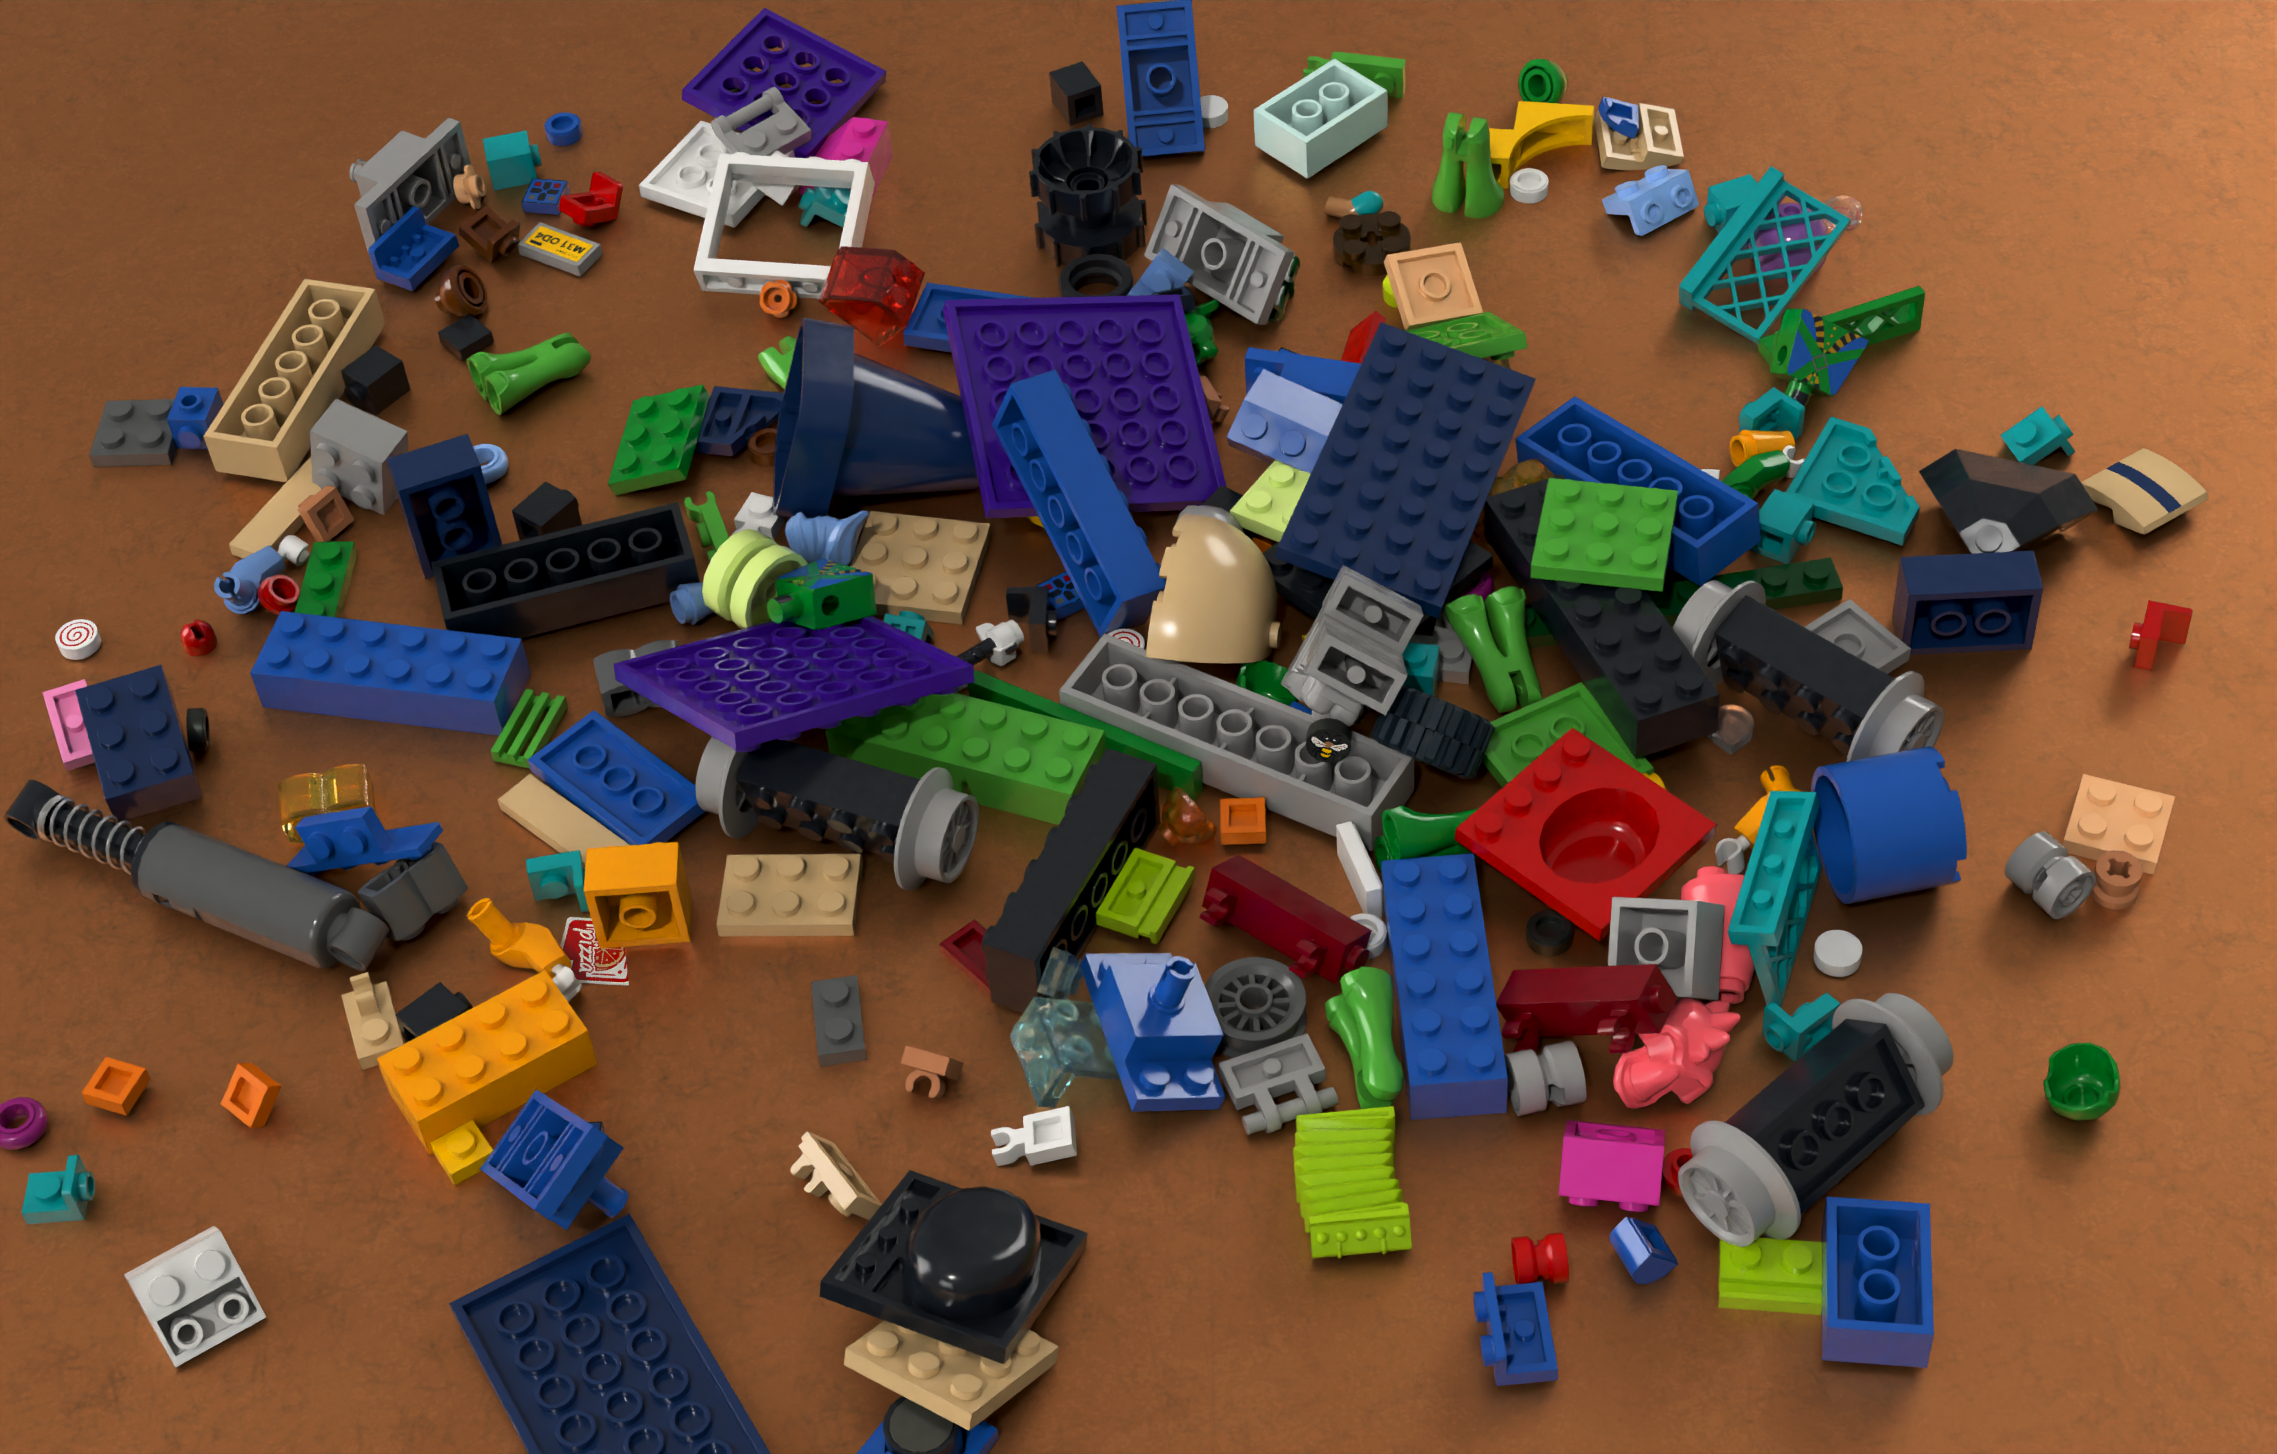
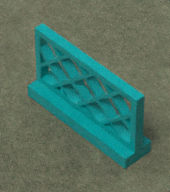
[1678,166,1851,345]
[1727,791,1822,1008]

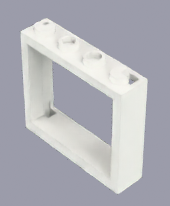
[693,152,875,301]

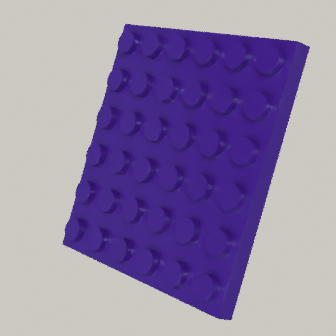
[943,295,1226,518]
[614,616,975,752]

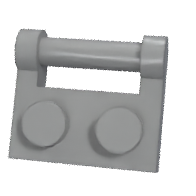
[711,87,811,156]

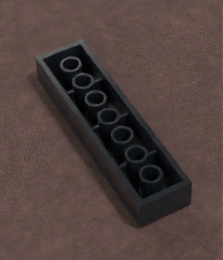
[1484,474,1720,759]

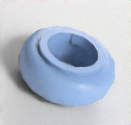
[473,444,509,484]

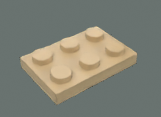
[716,854,863,936]

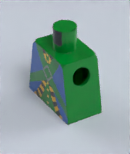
[1770,309,1869,407]
[767,558,877,630]

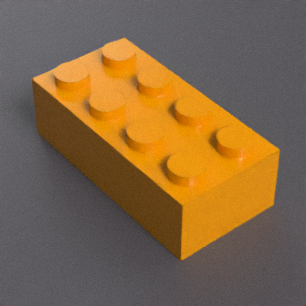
[377,970,598,1155]

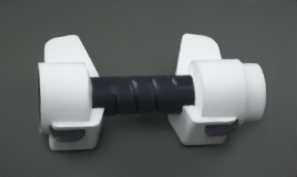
[951,620,1024,693]

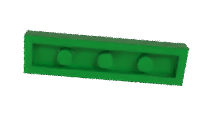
[1758,286,1925,367]

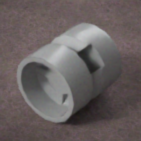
[2005,831,2096,919]
[1504,1041,1587,1116]

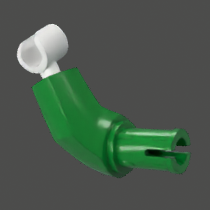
[1721,445,1805,500]

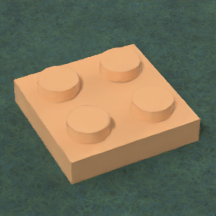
[1384,242,1483,330]
[2063,774,2175,875]

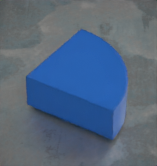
[1598,97,1639,139]

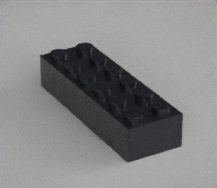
[431,502,700,638]
[981,748,1161,1020]

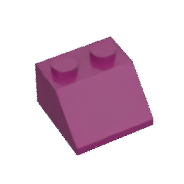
[798,117,893,201]
[1559,1120,1665,1212]

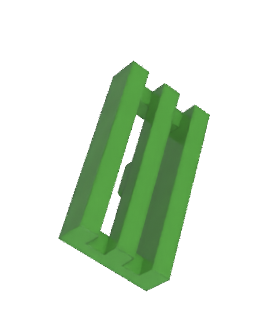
[491,689,568,769]

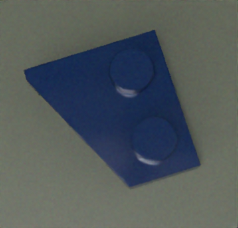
[694,386,784,456]

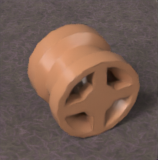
[2091,850,2143,910]

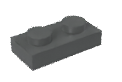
[811,975,867,1067]

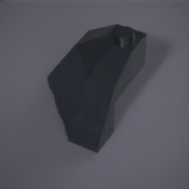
[1919,449,2099,554]

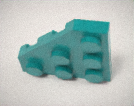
[1786,417,1920,546]

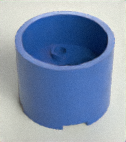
[1811,746,1967,904]

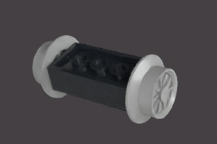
[1673,580,1944,761]
[696,736,979,891]
[1678,993,1954,1247]

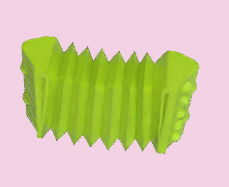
[1293,1106,1412,1259]

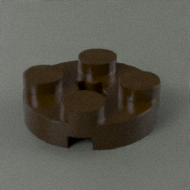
[1333,211,1411,276]

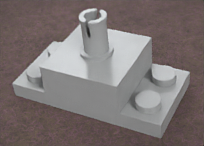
[349,117,471,263]
[1144,184,1295,324]

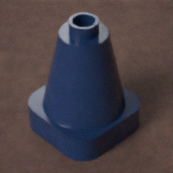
[773,318,979,518]

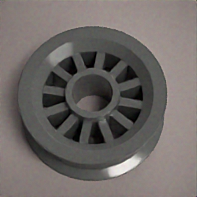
[1205,957,1307,1059]

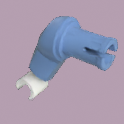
[214,535,310,614]

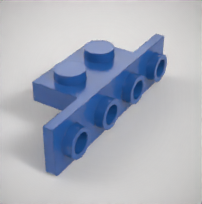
[287,806,443,875]

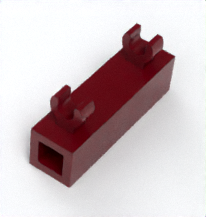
[1200,854,1372,984]
[1496,964,1677,1053]

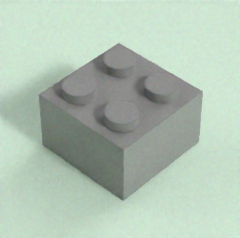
[310,399,408,515]
[1608,897,1724,1001]

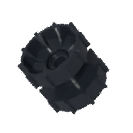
[1029,124,1147,267]

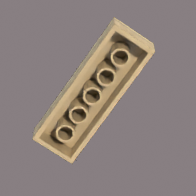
[203,279,385,482]

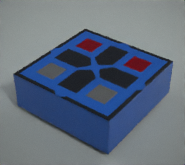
[521,178,570,215]
[1035,571,1085,621]

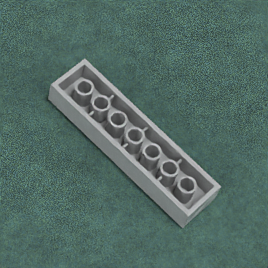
[1059,633,1414,852]

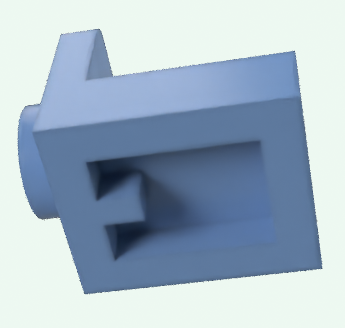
[1127,248,1194,296]

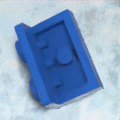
[368,206,459,291]
[1473,1272,1558,1386]

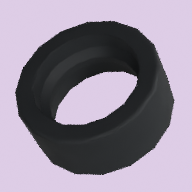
[1059,254,1134,297]

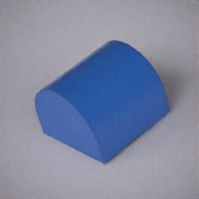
[1609,1217,1678,1284]

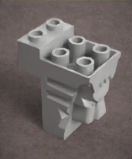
[1281,565,1424,726]

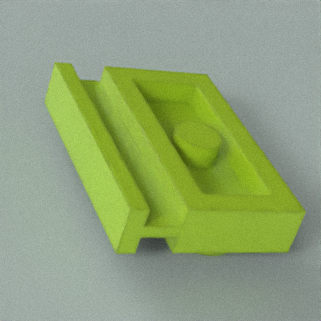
[1096,848,1196,945]
[1718,1237,1823,1315]

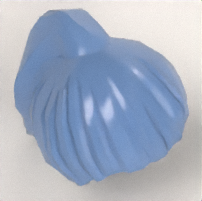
[785,511,870,566]

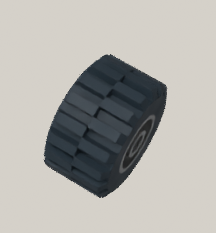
[1371,685,1495,779]

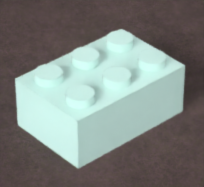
[1253,58,1388,179]

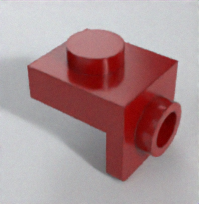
[559,171,623,227]
[2129,600,2193,671]

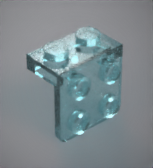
[1010,997,1120,1108]

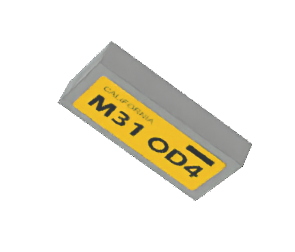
[517,222,603,277]

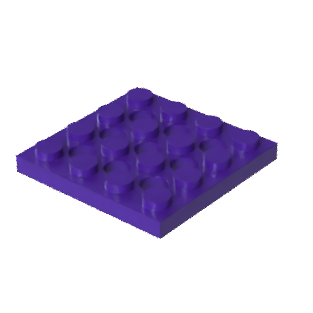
[682,8,887,158]

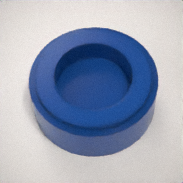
[544,112,583,146]

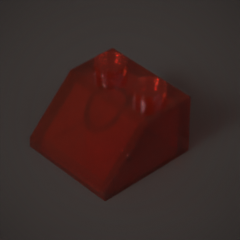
[818,246,925,347]

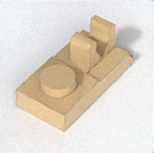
[341,972,404,1070]
[790,1131,882,1220]

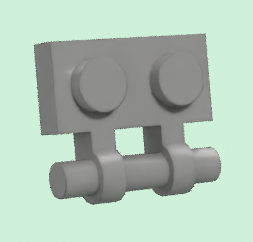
[1219,1033,1339,1135]

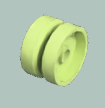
[702,529,808,629]

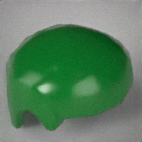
[1235,660,1299,706]
[2043,1043,2121,1121]

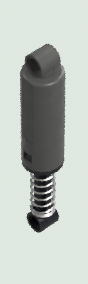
[3,780,390,971]

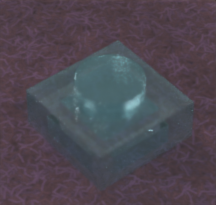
[1037,947,1083,1005]

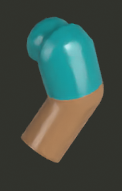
[1325,191,1384,219]

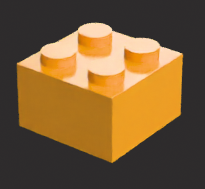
[584,842,693,948]

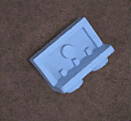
[1602,165,1699,236]

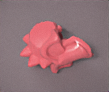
[1613,998,1740,1109]

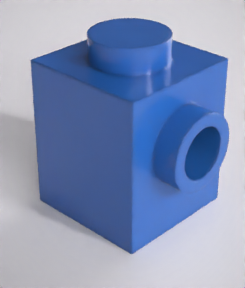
[167,387,224,449]

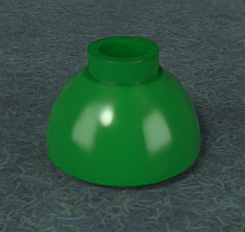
[1518,59,1568,103]

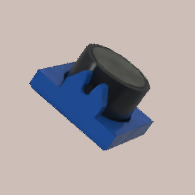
[857,1396,999,1454]

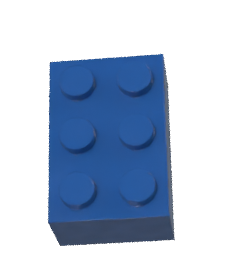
[1821,1196,1934,1368]

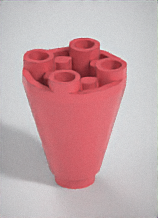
[1680,866,1755,1005]

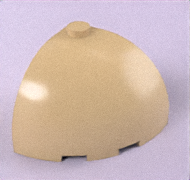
[1146,513,1282,664]

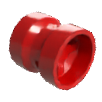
[1511,1232,1569,1284]

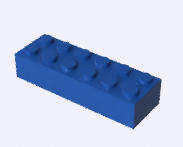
[992,370,1166,638]
[1515,396,1760,586]
[250,611,531,736]
[1381,853,1508,1120]

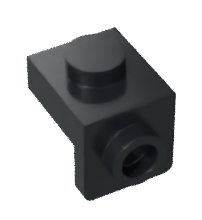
[1006,587,1058,653]

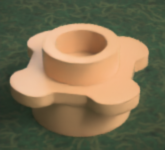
[453,164,486,210]

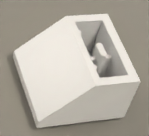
[124,1226,266,1368]

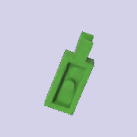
[1303,51,1406,98]
[684,491,729,563]

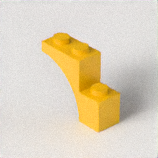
[1489,101,1594,189]

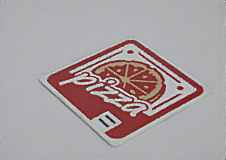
[560,917,629,986]

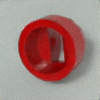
[180,619,217,656]

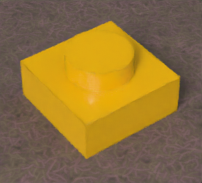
[430,1119,493,1185]

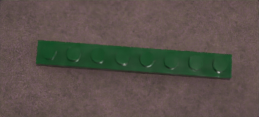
[1525,557,1843,649]

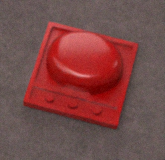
[1455,727,1717,941]

